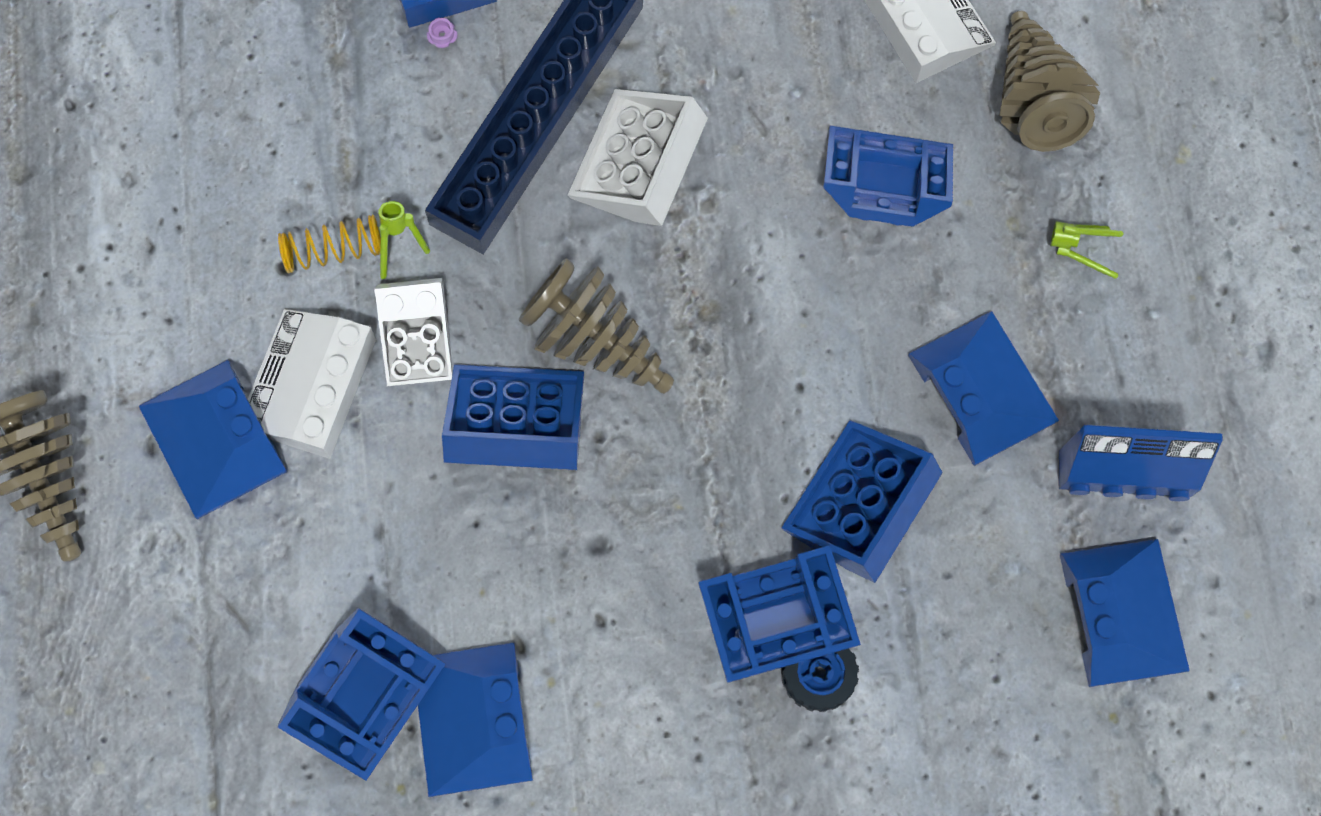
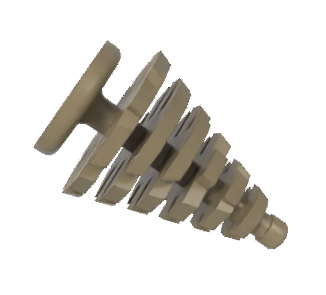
[1000,11,1100,152]
[518,258,674,394]
[0,390,81,562]

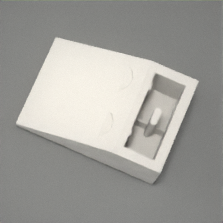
[375,278,452,386]

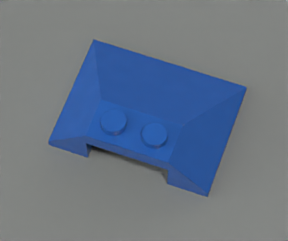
[823,126,953,227]
[908,311,1059,466]
[139,360,287,519]
[1060,539,1190,687]
[698,545,861,683]
[277,608,446,781]
[418,643,533,797]

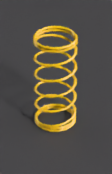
[278,214,381,274]

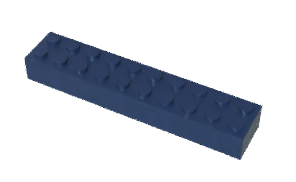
[425,0,643,255]

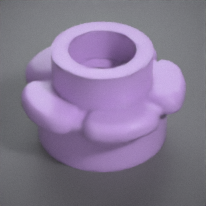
[427,18,457,48]

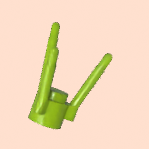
[378,201,430,279]
[1050,221,1124,279]

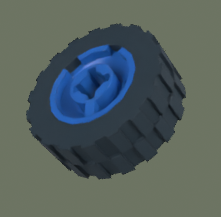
[781,649,859,712]

